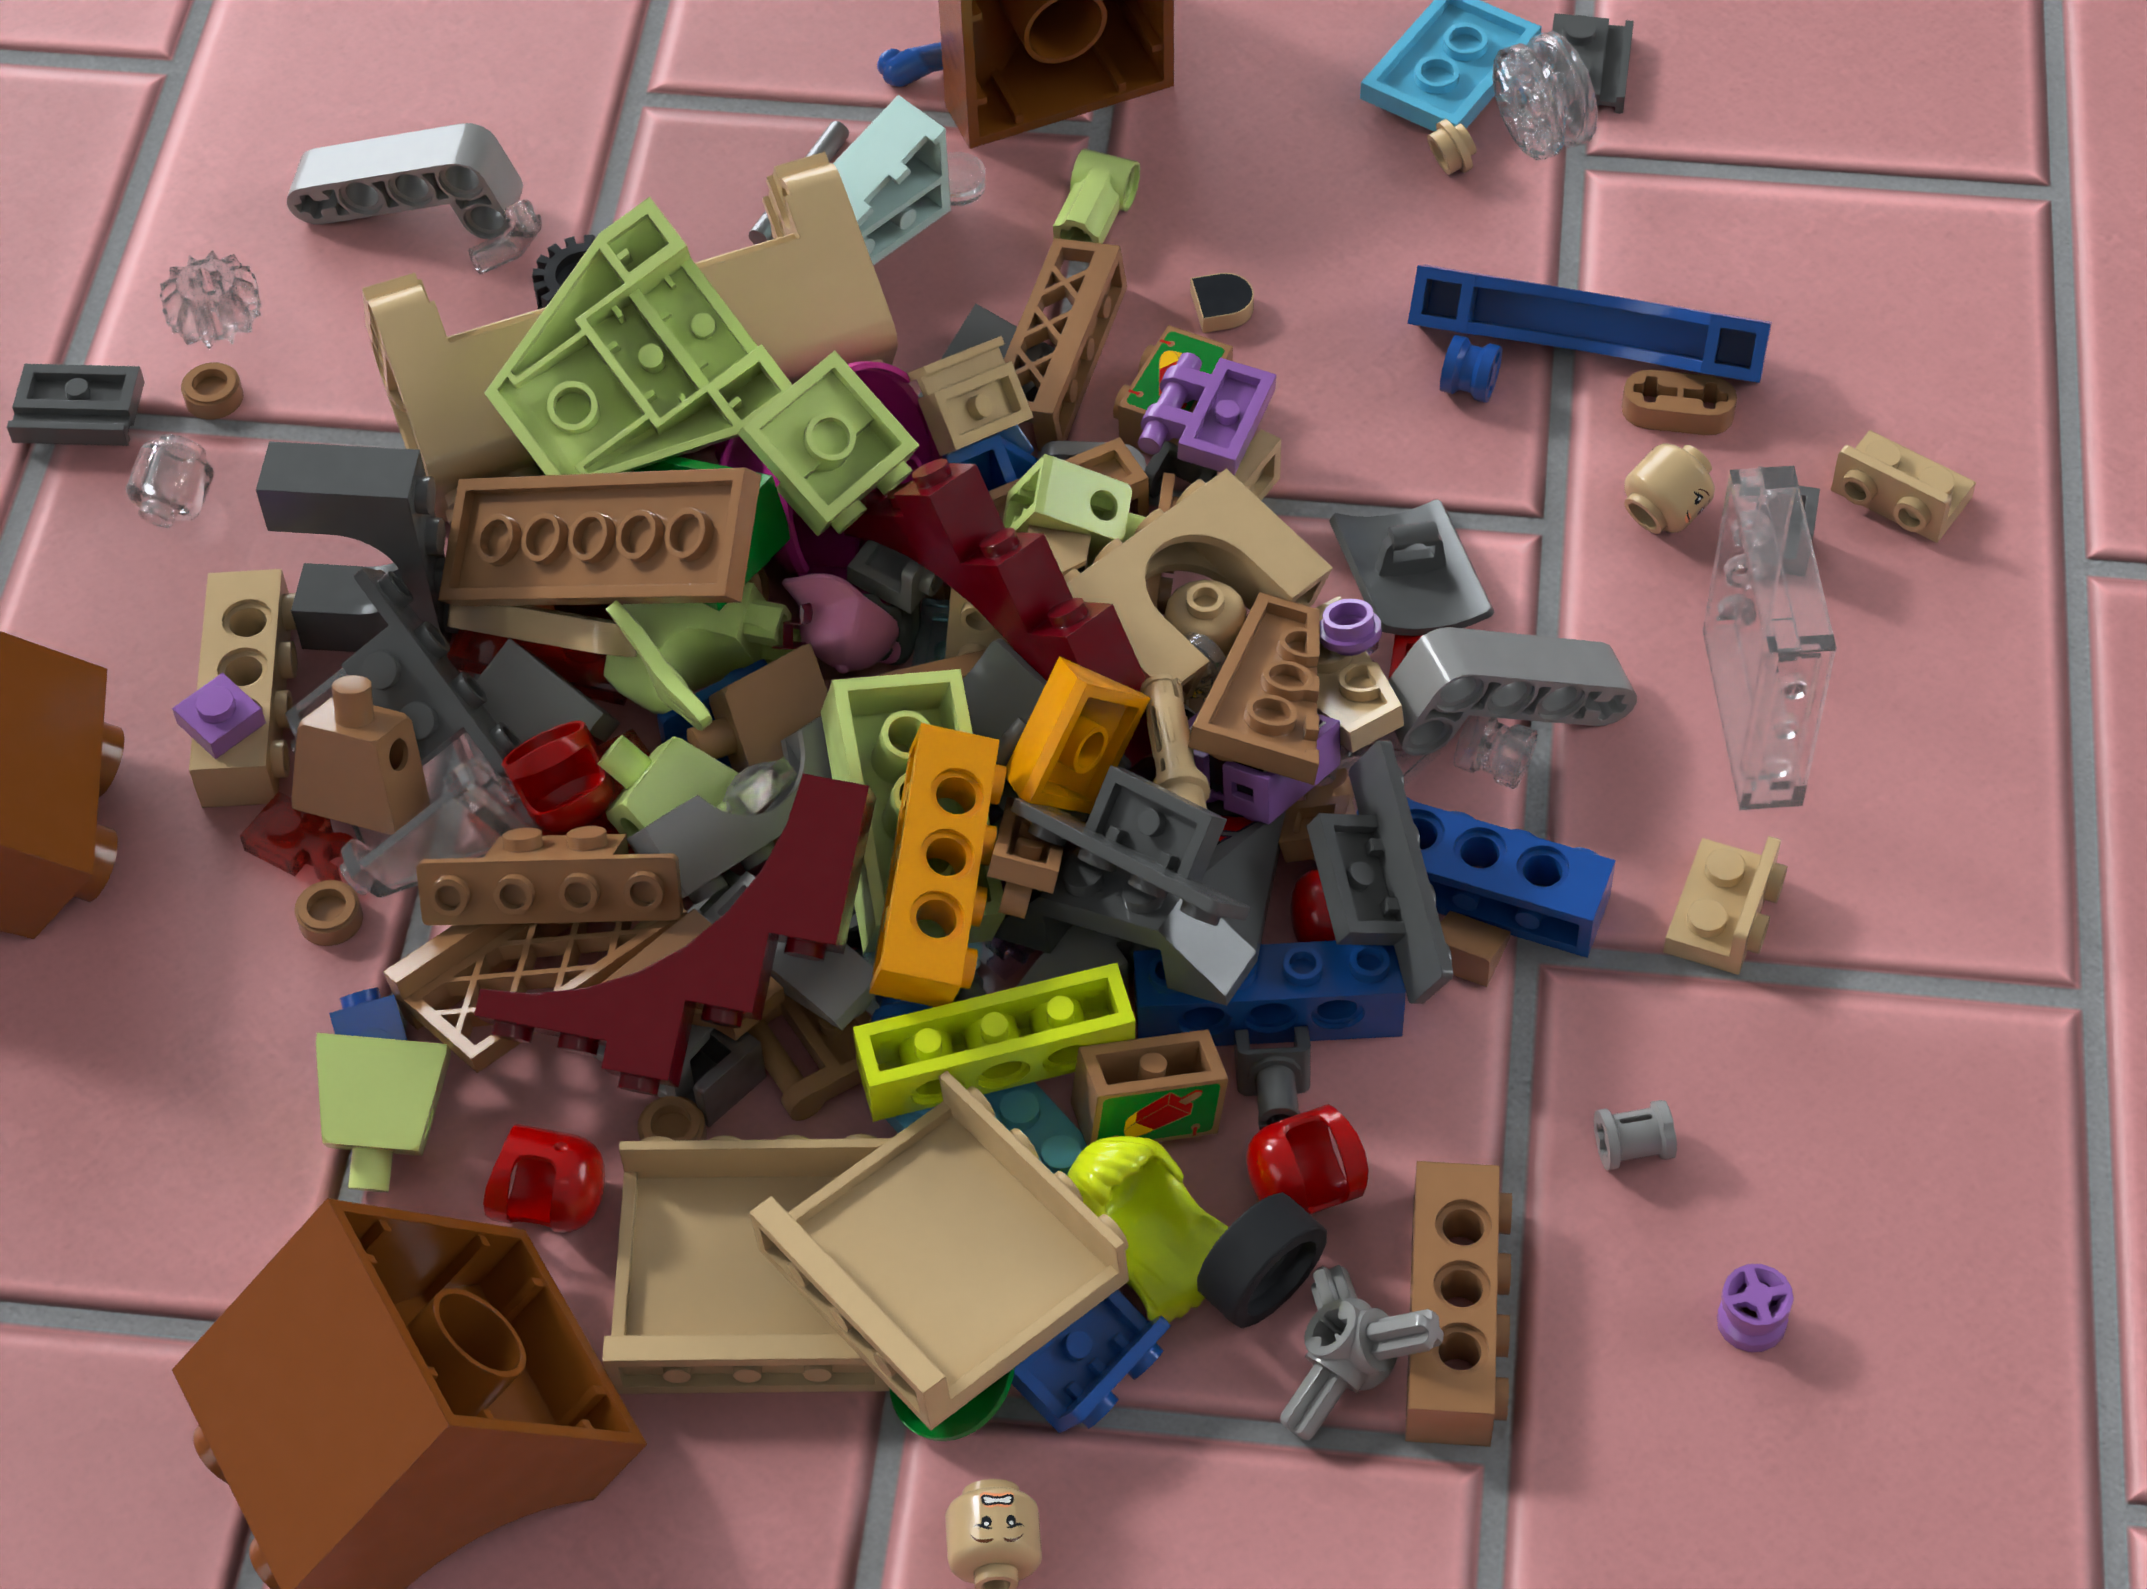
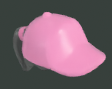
[782,573,921,674]

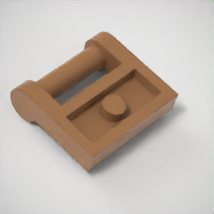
[747,995,871,1121]

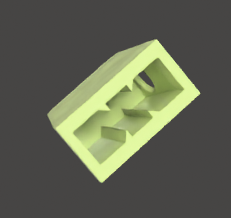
[1003,454,1146,567]
[598,735,763,845]
[316,1033,451,1192]

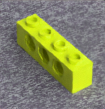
[853,963,1136,1122]

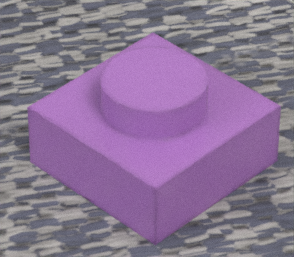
[172,673,266,759]

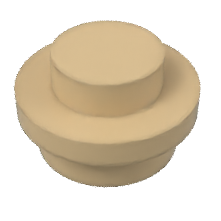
[1427,119,1477,175]

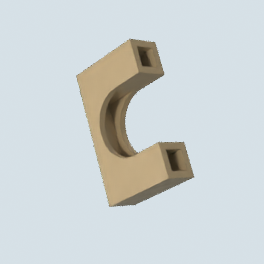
[1063,468,1333,702]

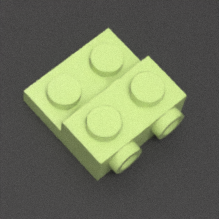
[738,350,919,536]

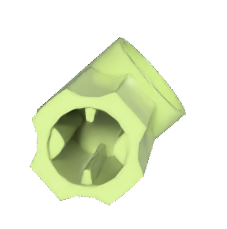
[1053,148,1140,244]

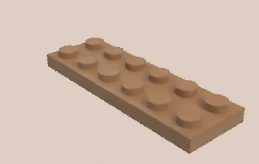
[438,467,761,606]

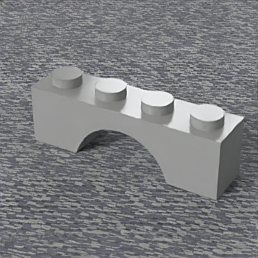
[626,716,832,905]

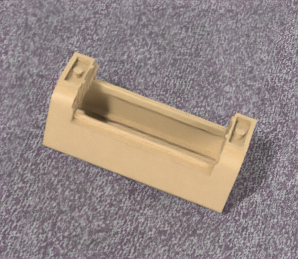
[362,152,898,525]

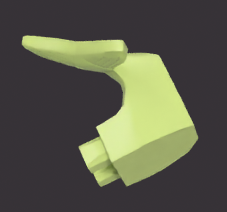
[604,582,802,731]

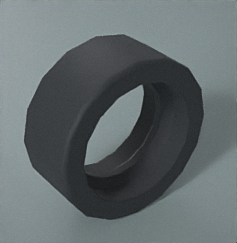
[1197,1193,1327,1328]

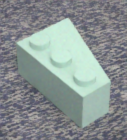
[833,95,951,265]

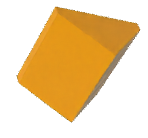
[1006,656,1151,814]

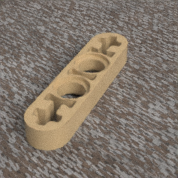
[447,605,637,657]

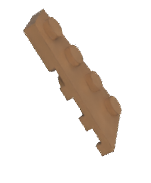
[1188,592,1320,785]

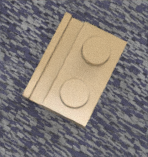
[907,336,1034,456]

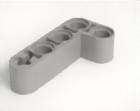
[287,123,523,240]
[1388,627,1637,756]

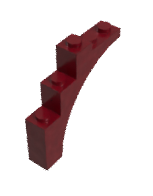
[843,459,1152,768]
[474,773,876,1096]

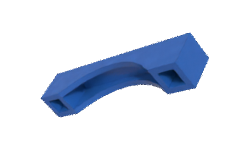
[1408,264,1772,383]

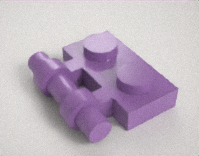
[1138,352,1276,476]

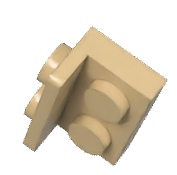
[1831,430,1976,543]
[1663,836,1788,975]

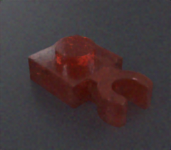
[240,791,362,882]

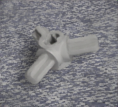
[1280,1265,1444,1440]

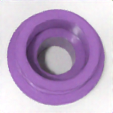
[1320,599,1382,656]

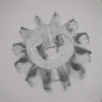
[160,250,262,349]

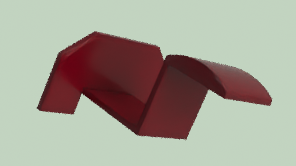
[772,603,813,649]

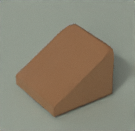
[1440,911,1511,987]

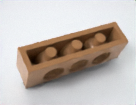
[1405,1161,1512,1447]

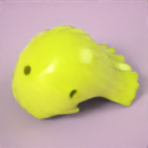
[1067,1136,1229,1323]

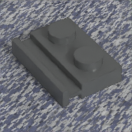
[1543,13,1634,114]
[7,364,145,446]

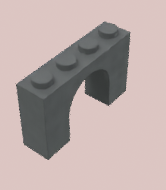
[256,441,462,656]

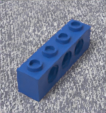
[1356,796,1616,958]
[1133,940,1406,1046]

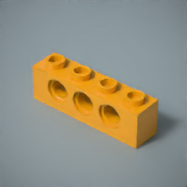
[869,723,1006,1007]

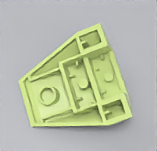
[484,197,792,475]

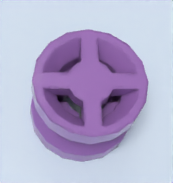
[1717,1264,1794,1352]

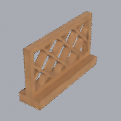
[383,908,688,1073]

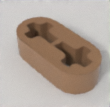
[1621,370,1737,435]

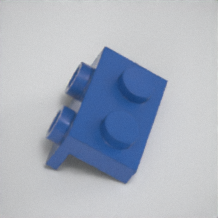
[1012,1290,1171,1433]

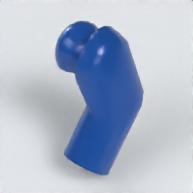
[877,42,943,87]

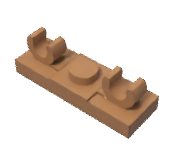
[987,797,1071,919]

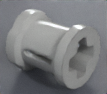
[1594,1100,1677,1171]

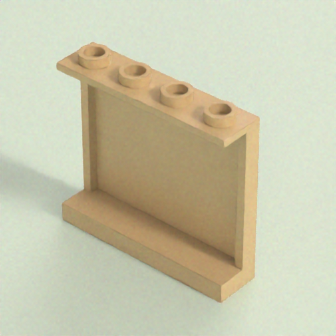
[749,1071,1129,1430]
[602,1134,891,1394]

